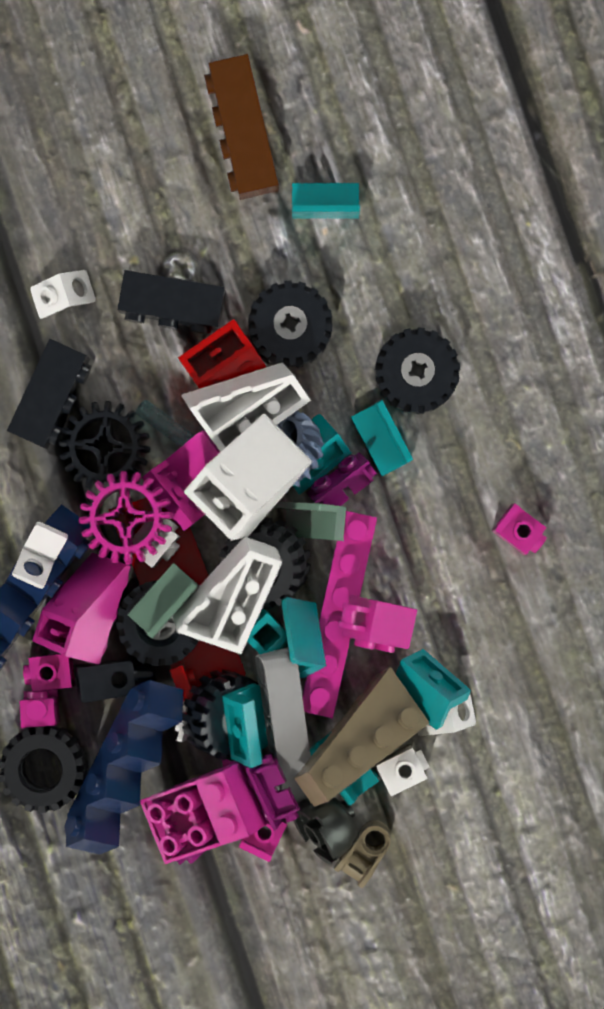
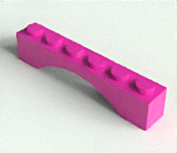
[302,511,377,718]

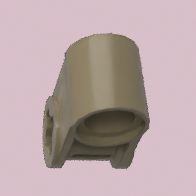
[334,820,390,888]

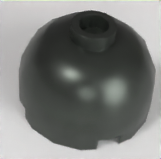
[294,797,356,864]

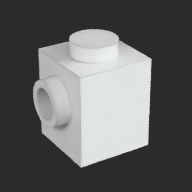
[133,519,180,568]
[376,745,430,796]

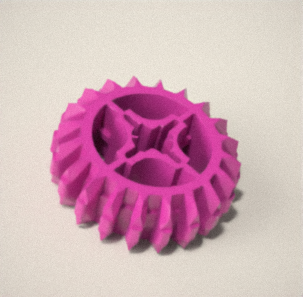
[79,471,173,565]

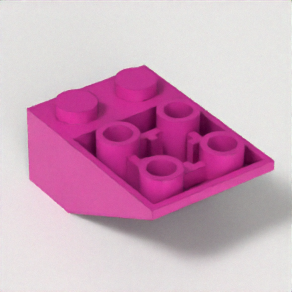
[32,552,131,665]
[140,762,267,864]

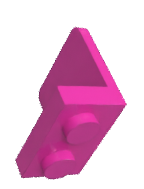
[142,431,220,531]

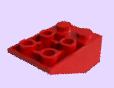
[178,319,267,389]

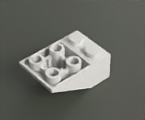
[184,414,313,540]

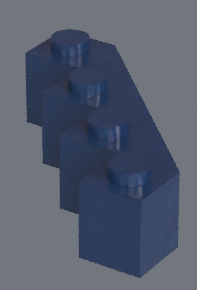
[0,504,91,671]
[64,680,184,855]

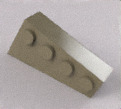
[294,667,429,807]

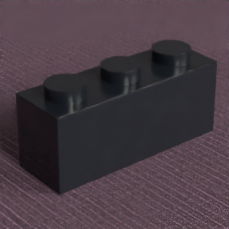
[117,270,226,335]
[7,338,92,450]

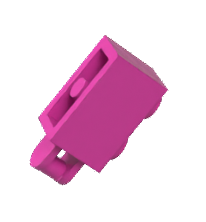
[338,595,417,653]

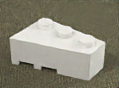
[181,362,311,452]
[173,536,282,654]

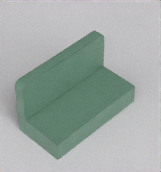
[273,501,346,541]
[128,563,199,638]

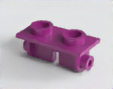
[306,452,377,506]
[245,754,300,830]

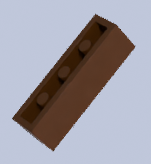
[204,54,279,200]

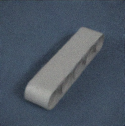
[255,647,310,804]

